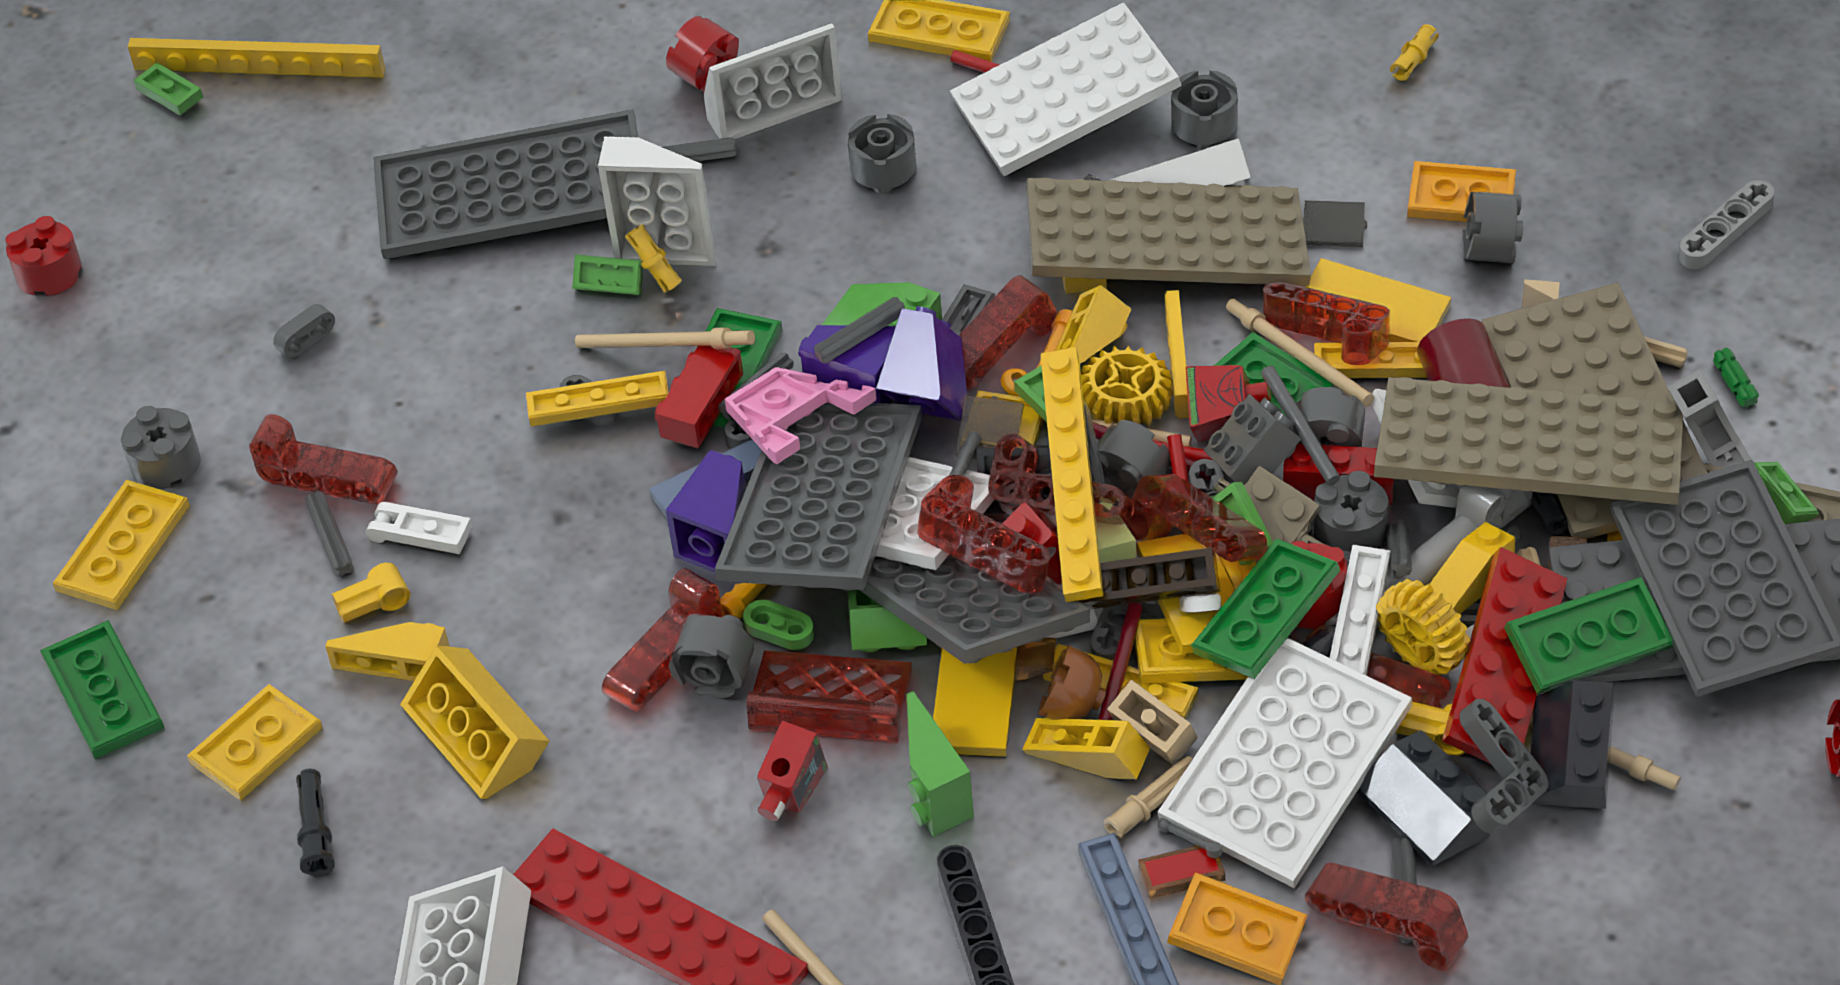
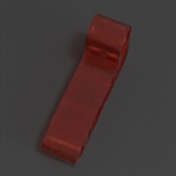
[959,275,1058,394]
[1263,282,1390,365]
[249,414,398,505]
[988,433,1134,525]
[1123,474,1268,562]
[917,475,1050,593]
[602,568,722,712]
[1304,863,1468,971]

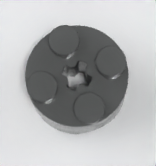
[1171,70,1238,150]
[848,114,917,194]
[1462,192,1523,264]
[1292,387,1366,447]
[121,406,201,489]
[1092,420,1171,507]
[1313,471,1389,551]
[669,614,754,698]

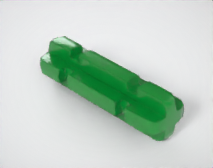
[1713,347,1759,408]

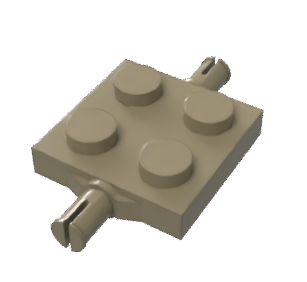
[1213,466,1325,557]

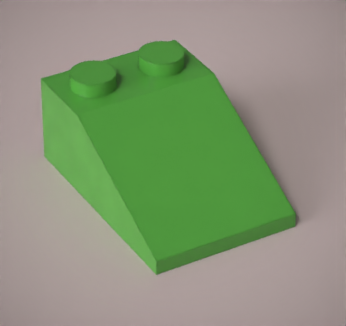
[822,282,942,326]
[847,590,927,652]
[907,691,974,837]

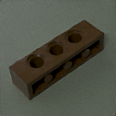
[1079,548,1221,610]

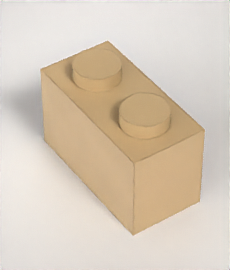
[1107,680,1198,766]

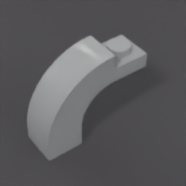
[1667,369,1752,468]

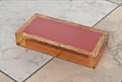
[1138,842,1226,899]

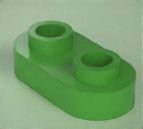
[743,600,814,650]

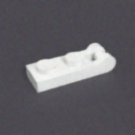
[365,502,472,554]

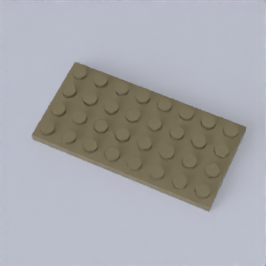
[1026,178,1311,286]
[1482,282,1708,542]
[1374,377,1683,505]

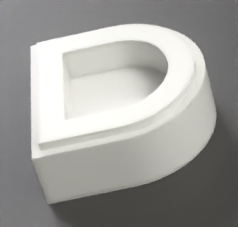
[1179,593,1221,612]

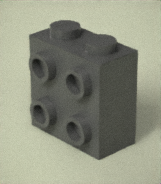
[1204,394,1301,485]

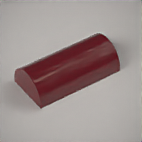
[1417,318,1510,388]

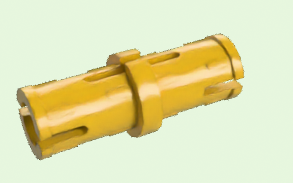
[1390,24,1439,81]
[625,224,682,293]

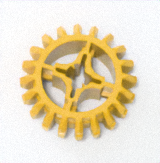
[1081,345,1173,427]
[1376,579,1471,677]

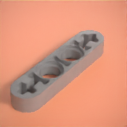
[1678,180,1775,269]

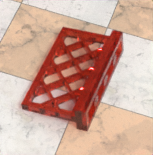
[746,650,912,742]

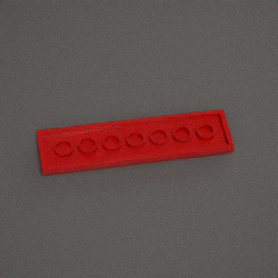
[513,828,809,985]

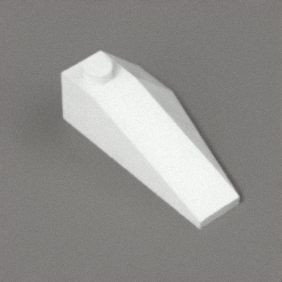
[1109,138,1251,186]

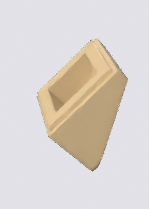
[1522,279,1560,308]

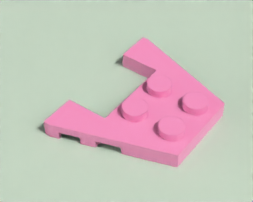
[725,367,876,464]

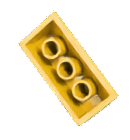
[400,645,550,799]

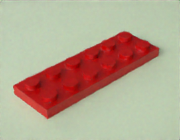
[1442,547,1568,765]

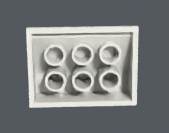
[704,23,842,139]
[598,137,716,266]
[394,866,531,985]

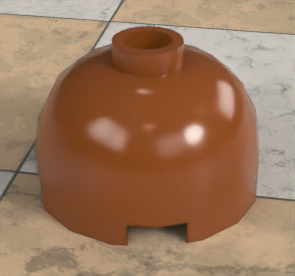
[1038,645,1107,720]

